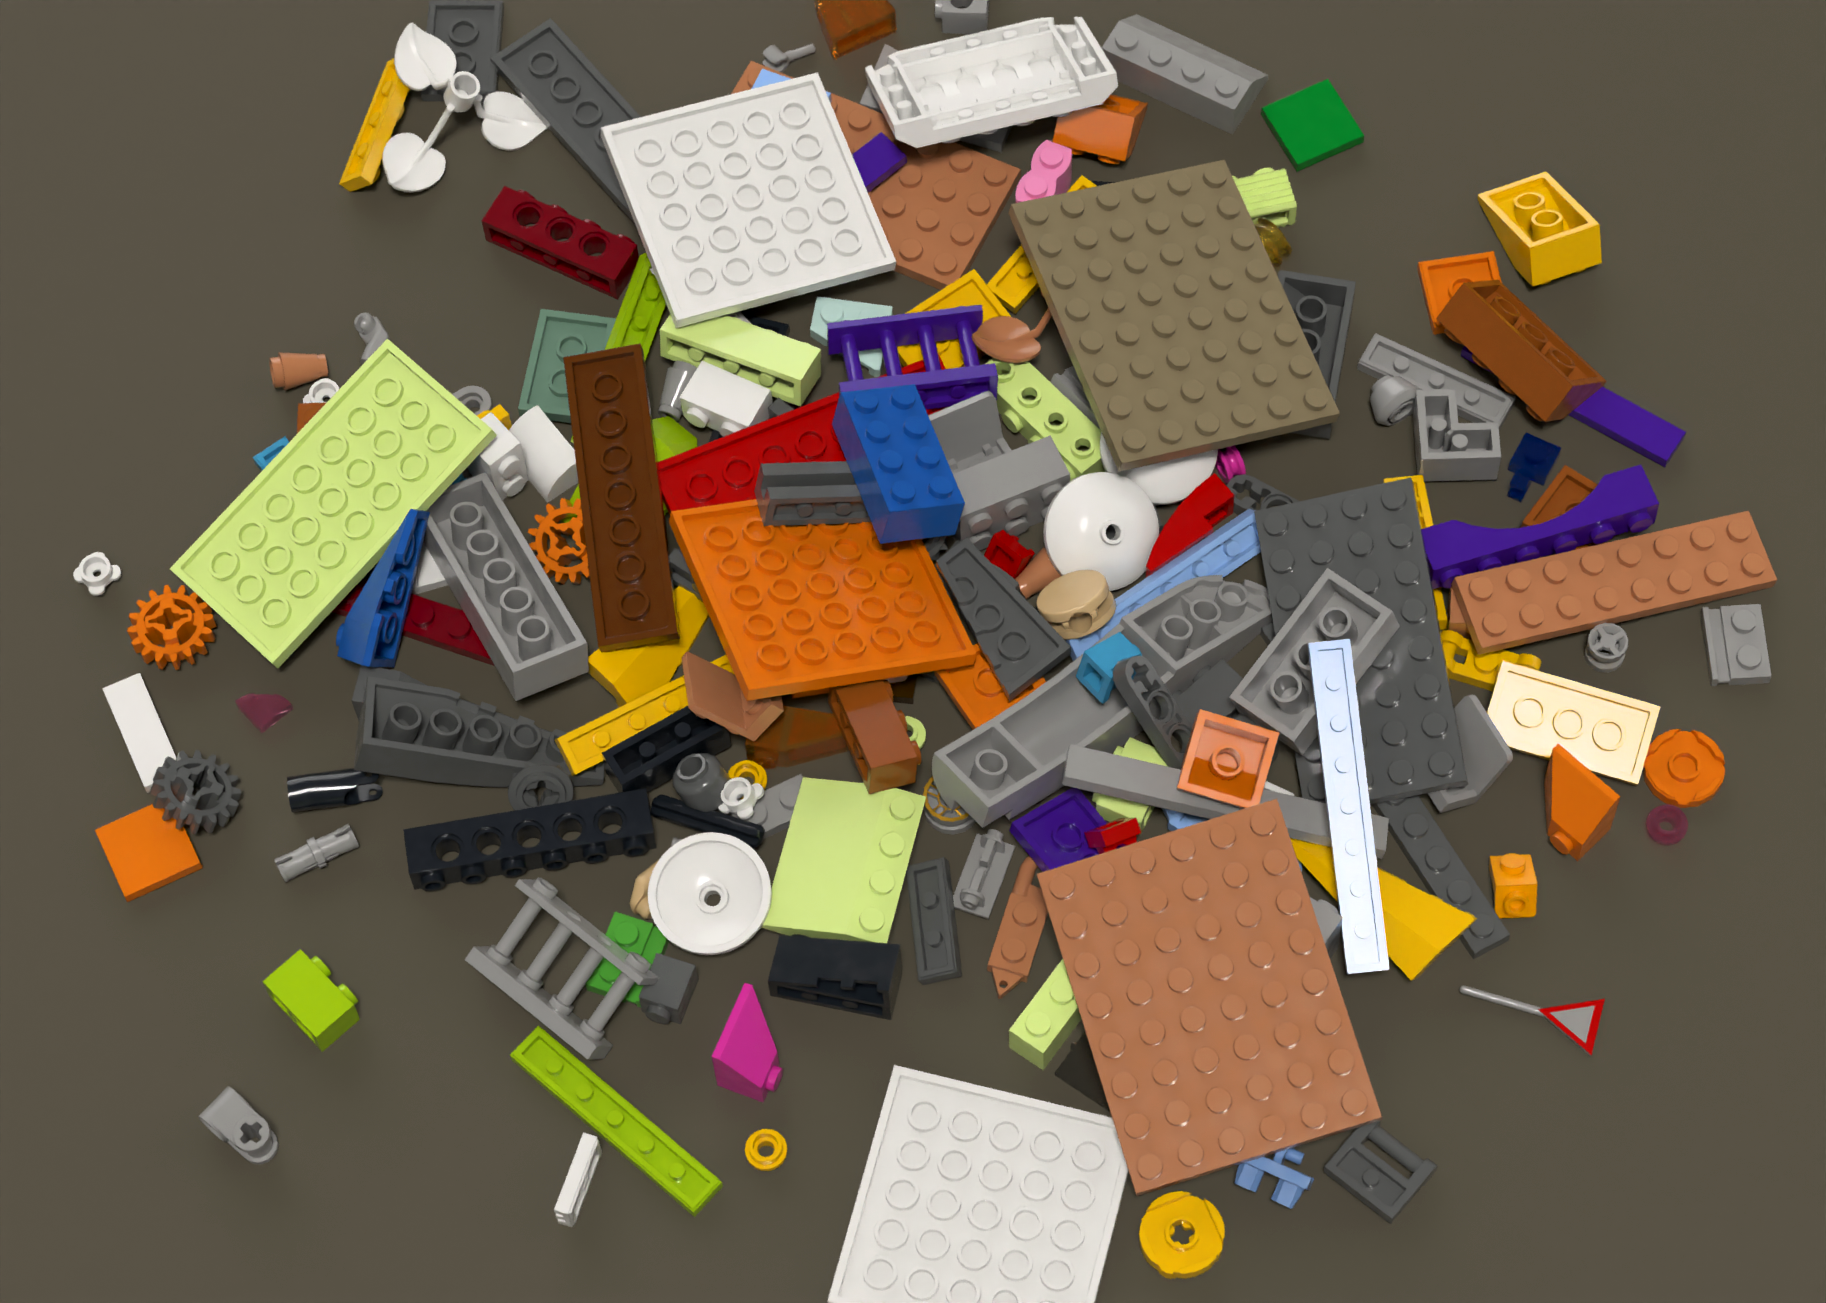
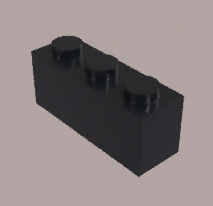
[602,706,731,793]

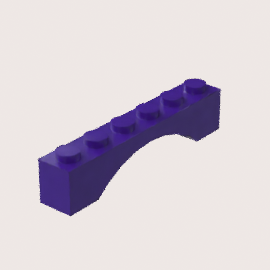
[1422,465,1659,589]

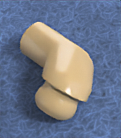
[629,859,659,919]

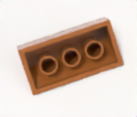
[1436,280,1607,422]

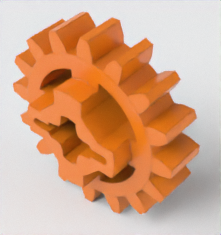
[528,498,590,585]
[127,585,216,670]

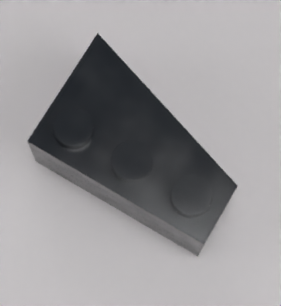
[768,934,902,1020]

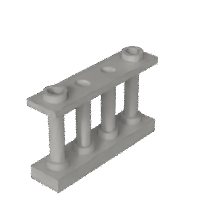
[465,877,659,1060]

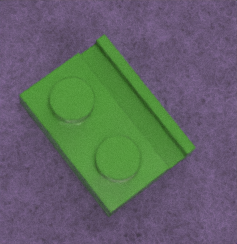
[585,912,670,1008]

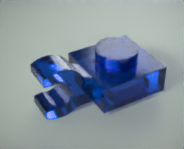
[1507,432,1562,502]

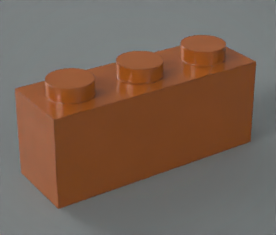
[828,679,921,794]

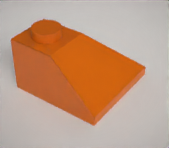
[1544,743,1621,861]

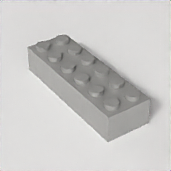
[423,472,589,701]

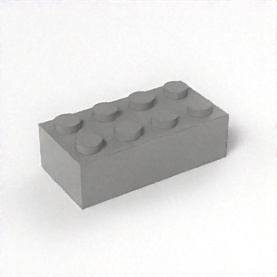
[1229,568,1400,755]

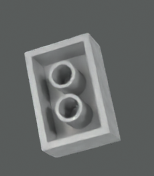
[953,435,1070,550]

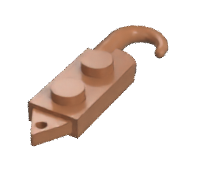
[987,856,1049,999]

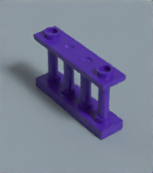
[827,304,998,409]

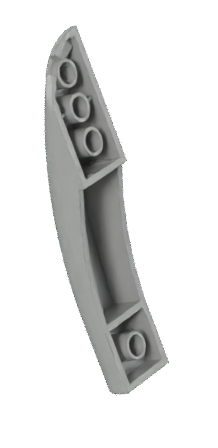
[931,575,1273,828]

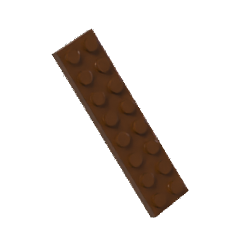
[563,344,680,652]

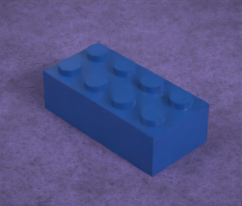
[832,384,965,544]

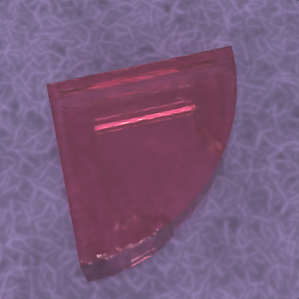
[235,693,293,734]

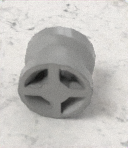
[1584,623,1628,673]

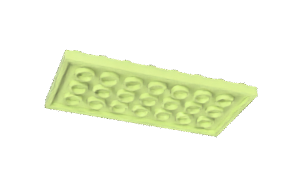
[170,339,497,668]

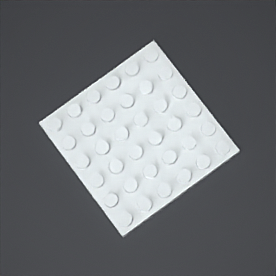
[601,72,896,328]
[827,1065,1129,1303]

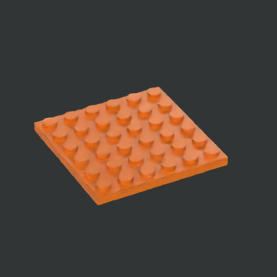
[669,499,977,701]

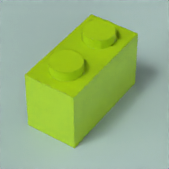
[262,949,360,1052]

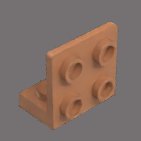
[682,652,784,741]

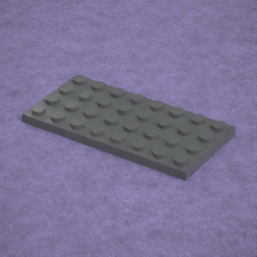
[1254,477,1468,805]

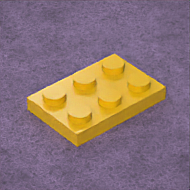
[897,269,1011,369]

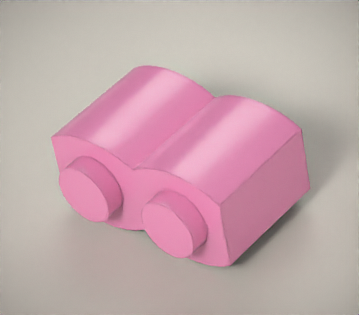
[1016,140,1072,203]

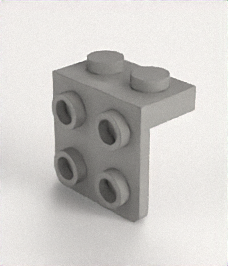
[928,391,1012,473]
[1428,695,1513,813]

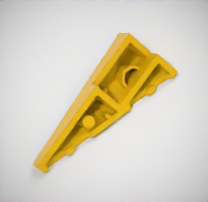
[588,586,709,707]
[1290,838,1477,981]

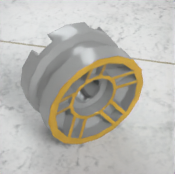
[923,776,976,835]

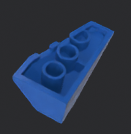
[336,509,430,667]

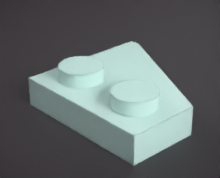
[810,296,893,377]

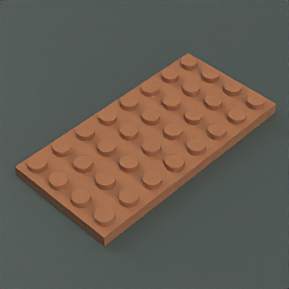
[731,61,1021,290]

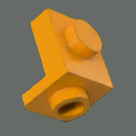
[1489,853,1537,918]

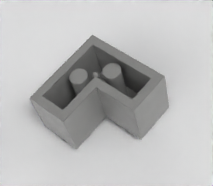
[1412,389,1501,482]

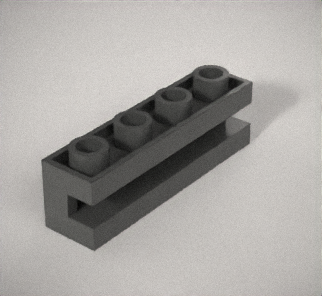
[754,461,871,526]

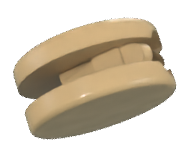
[1036,570,1116,640]

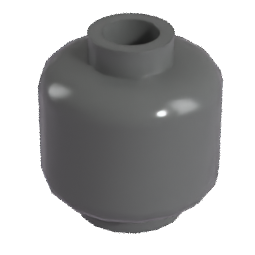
[673,753,731,812]

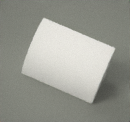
[509,405,578,503]

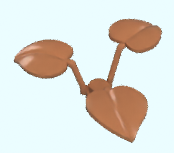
[971,289,1052,363]

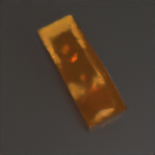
[745,706,850,769]

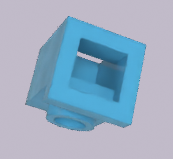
[1076,632,1142,704]

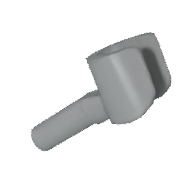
[762,44,816,73]

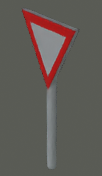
[1460,985,1605,1057]

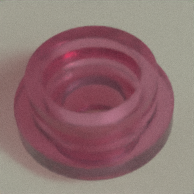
[1646,804,1688,845]

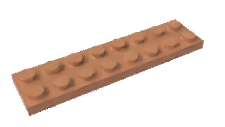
[1451,511,1777,655]

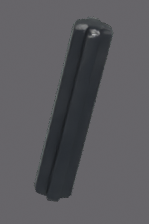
[651,794,765,848]

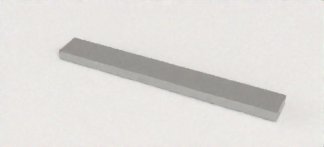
[1062,744,1389,859]

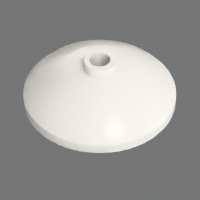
[1099,432,1218,505]
[1043,472,1159,591]
[648,832,772,955]

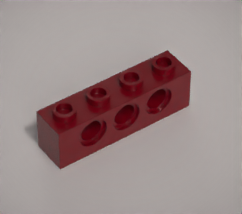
[481,186,639,300]

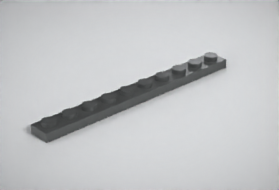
[1260,622,1510,960]

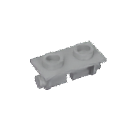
[953,829,1015,919]

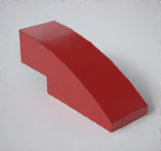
[1145,473,1235,578]

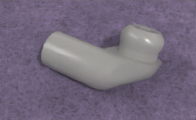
[354,312,389,365]

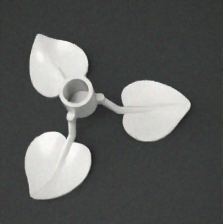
[382,22,548,192]

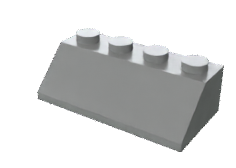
[1102,14,1268,135]

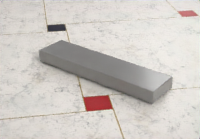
[1357,333,1516,431]

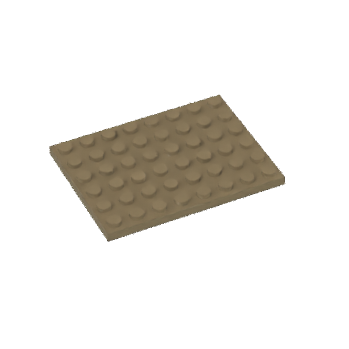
[1009,160,1340,472]

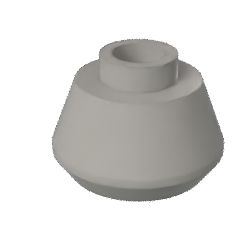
[1370,375,1420,426]

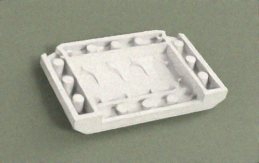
[865,17,1118,148]

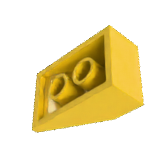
[1478,171,1602,287]

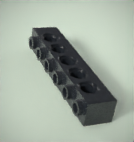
[403,788,657,891]

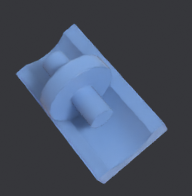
[1235,1148,1314,1209]

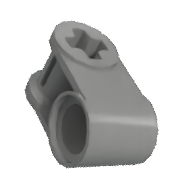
[198,1086,279,1165]

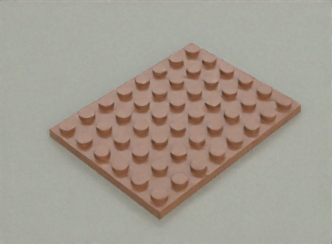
[1037,799,1382,1196]

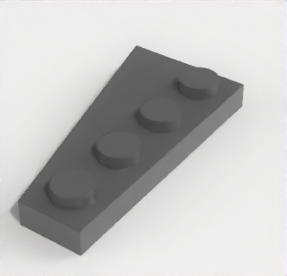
[936,537,1071,702]

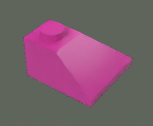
[712,983,783,1103]

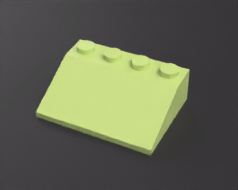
[761,777,926,943]

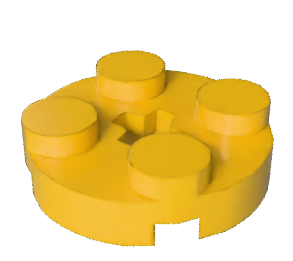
[1139,1191,1225,1279]

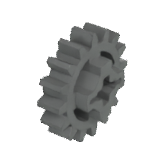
[150,750,241,834]

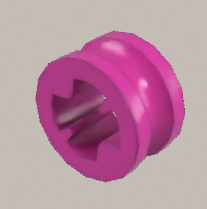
[1215,445,1246,484]

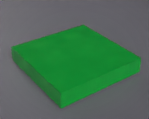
[1261,79,1364,172]

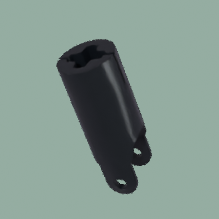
[287,768,383,813]

